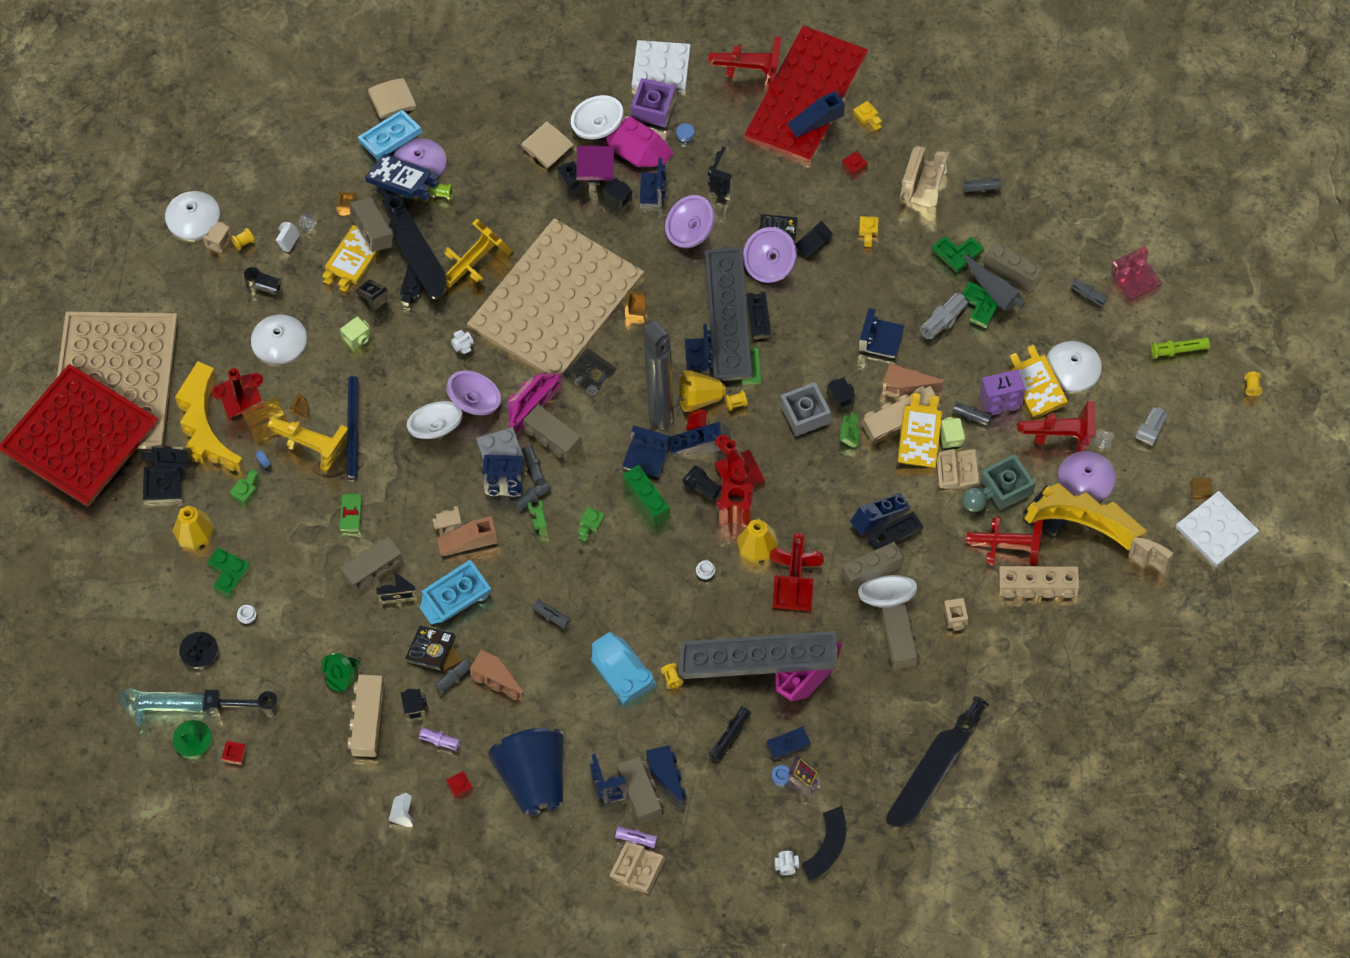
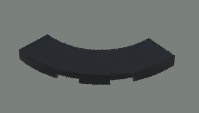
[801,806,846,884]

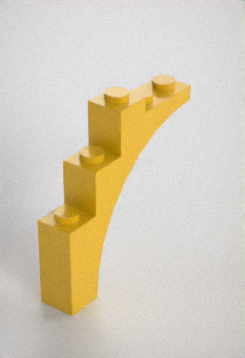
[175,361,245,472]
[1024,483,1147,551]

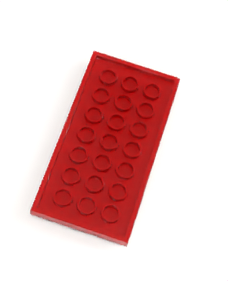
[744,25,868,164]

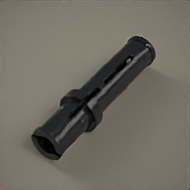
[708,706,751,761]

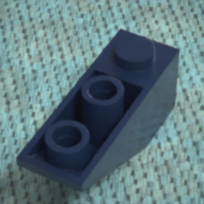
[788,91,845,138]
[670,421,731,455]
[850,493,911,536]
[646,745,687,808]

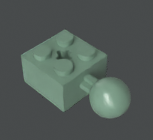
[962,454,1035,512]

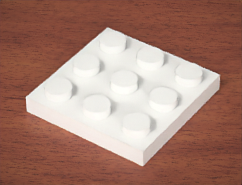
[632,40,691,93]
[1176,491,1259,568]

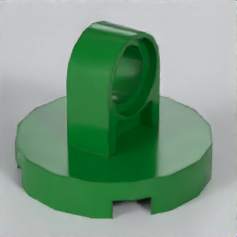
[321,652,360,692]
[172,720,213,760]

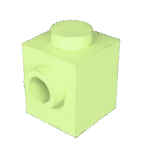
[340,316,371,350]
[940,417,965,449]

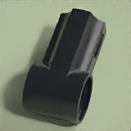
[244,267,282,295]
[682,465,722,501]

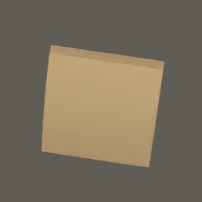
[368,78,416,119]
[521,121,574,169]
[937,449,980,489]
[1128,537,1173,575]
[609,841,666,894]

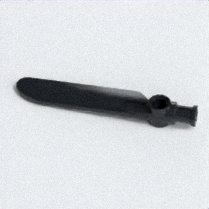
[376,187,447,299]
[886,696,989,828]

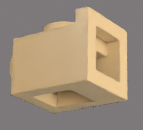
[203,222,232,253]
[433,506,462,536]
[943,598,968,631]

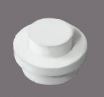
[696,560,715,580]
[237,605,257,624]

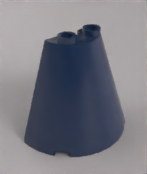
[488,727,567,816]

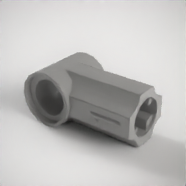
[1135,407,1168,446]

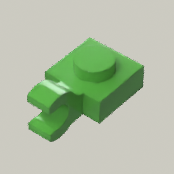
[840,412,860,448]
[229,469,261,505]
[528,500,548,536]
[578,506,605,541]

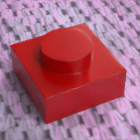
[842,151,868,176]
[686,409,708,431]
[221,741,247,765]
[446,771,473,799]

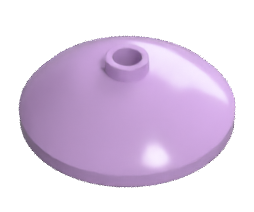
[393,138,447,180]
[665,195,715,248]
[743,227,797,283]
[446,371,501,415]
[1058,451,1116,502]

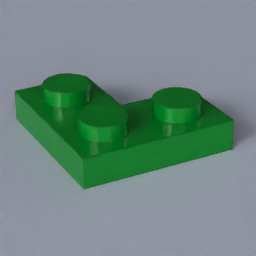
[931,236,984,273]
[962,282,998,329]
[207,547,251,598]

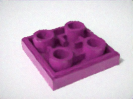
[577,146,614,180]

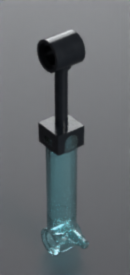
[120,688,280,726]

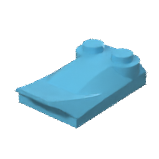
[419,560,492,625]
[591,632,657,706]

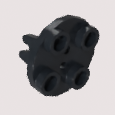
[179,632,219,670]

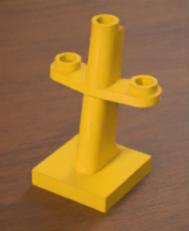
[444,218,513,288]
[267,417,348,472]

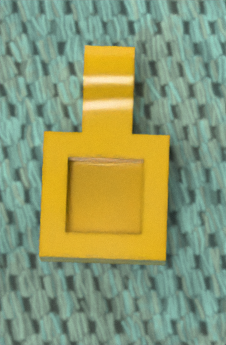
[853,101,882,131]
[859,216,878,247]

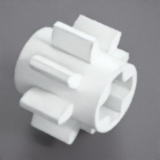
[451,330,474,354]
[775,851,799,875]

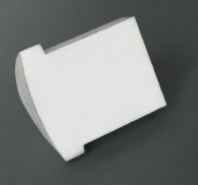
[276,222,300,252]
[389,793,414,827]

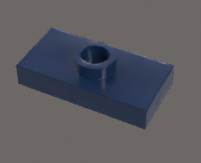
[766,727,811,760]

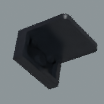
[707,147,733,200]

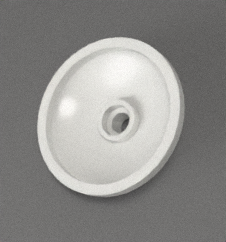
[571,95,624,139]
[165,191,220,240]
[251,315,307,365]
[1046,341,1102,392]
[407,401,463,439]
[858,575,917,608]

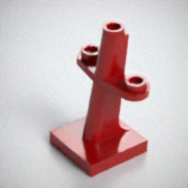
[707,37,782,87]
[212,368,265,421]
[1017,401,1095,452]
[715,435,765,488]
[966,516,1043,566]
[769,533,824,611]

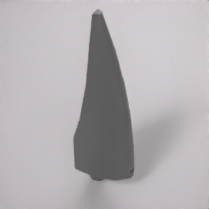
[964,254,1026,311]

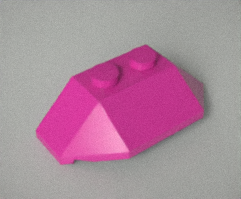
[606,116,674,167]
[508,374,563,435]
[775,641,842,701]

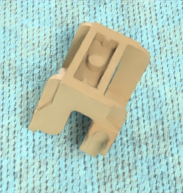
[900,146,950,207]

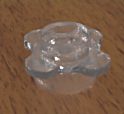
[299,212,316,234]
[1093,429,1115,449]

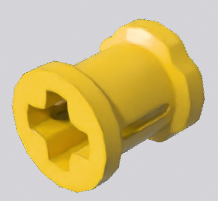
[231,228,255,251]
[1244,372,1263,396]
[725,390,748,411]
[661,663,683,689]

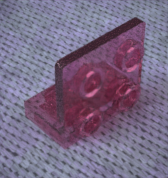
[1111,246,1162,301]

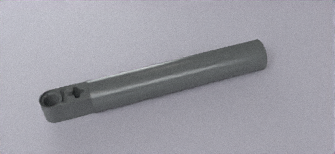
[644,320,674,429]

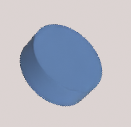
[676,123,694,142]
[255,449,271,468]
[772,765,792,786]

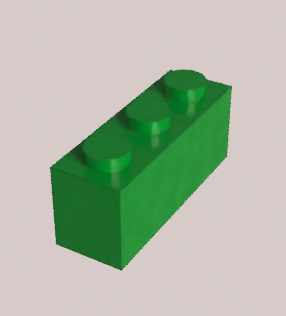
[622,464,671,527]

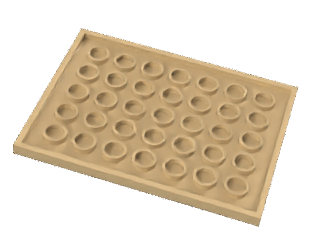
[467,218,644,377]
[57,312,178,449]

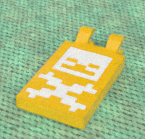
[322,225,380,293]
[1009,344,1068,420]
[897,393,942,468]

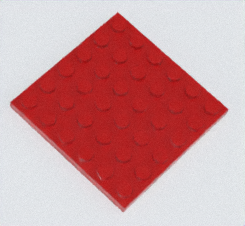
[0,364,159,507]

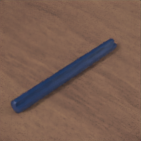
[347,376,359,479]

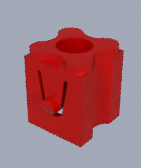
[717,480,754,527]

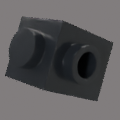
[557,161,584,194]
[603,178,633,211]
[827,377,855,411]
[401,688,428,722]

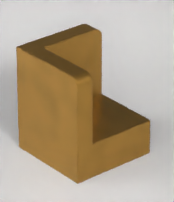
[625,290,646,319]

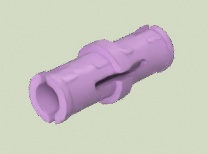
[419,727,461,751]
[615,825,657,849]

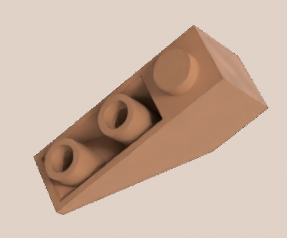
[882,364,944,397]
[437,516,498,557]
[470,649,524,701]

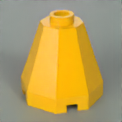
[678,370,725,412]
[172,506,215,550]
[737,519,778,564]

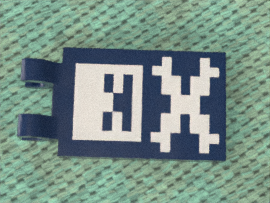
[365,154,440,200]

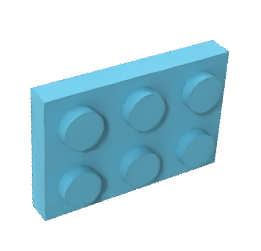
[357,110,423,160]

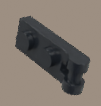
[747,291,771,340]
[867,511,923,550]

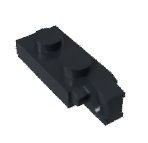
[400,264,423,309]
[141,445,192,468]

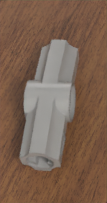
[920,293,968,339]

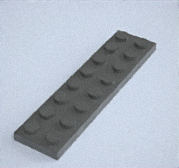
[705,246,752,381]
[679,631,838,679]

